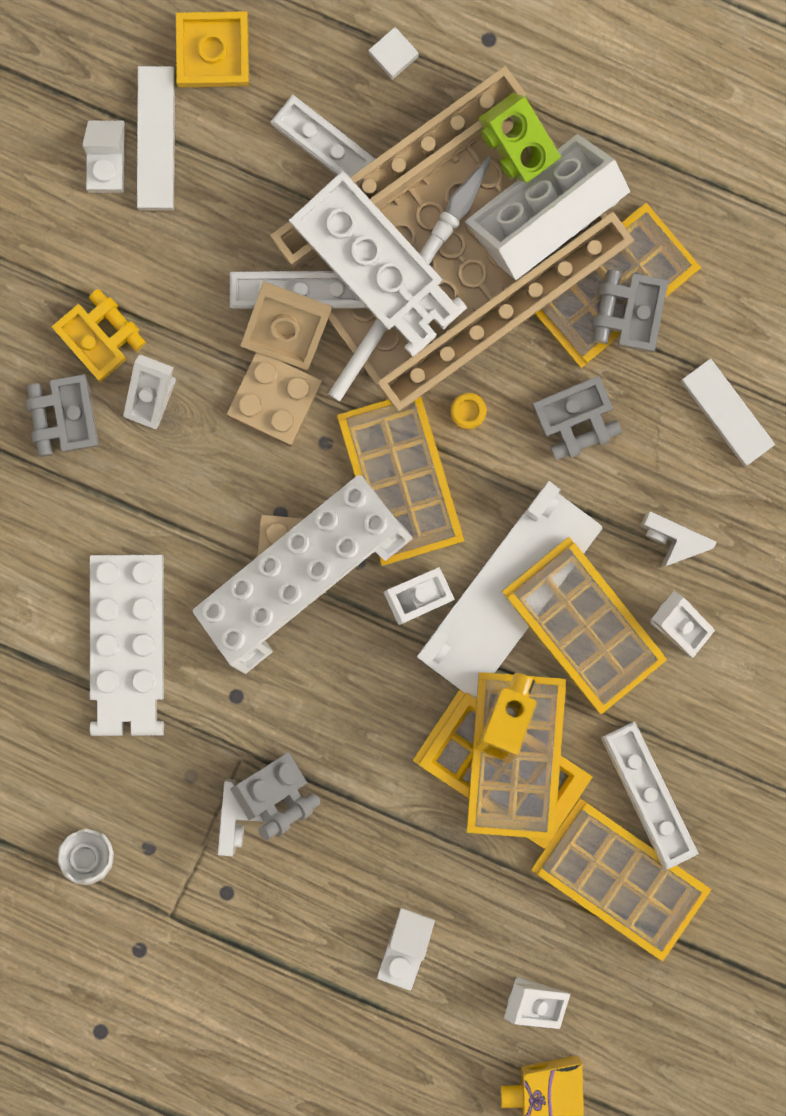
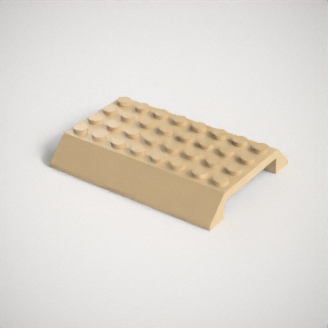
[270,66,635,412]

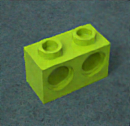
[478,93,562,183]

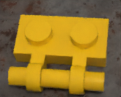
[52,289,146,383]

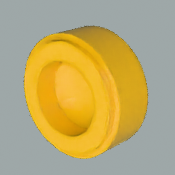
[450,393,487,430]

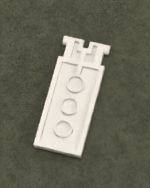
[289,171,467,358]
[90,555,164,736]

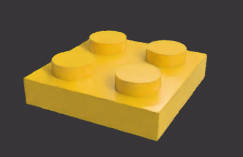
[176,11,249,87]

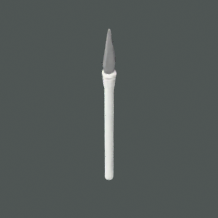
[328,156,492,402]

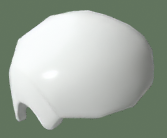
[57,829,114,885]

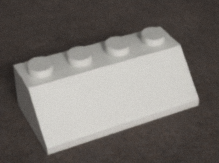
[464,134,631,280]

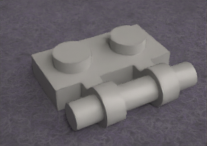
[592,270,669,353]
[26,374,99,457]
[532,376,622,461]
[230,752,320,840]

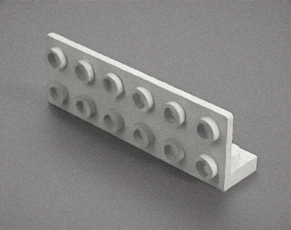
[193,475,413,674]
[416,481,602,698]

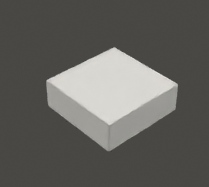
[369,27,419,80]

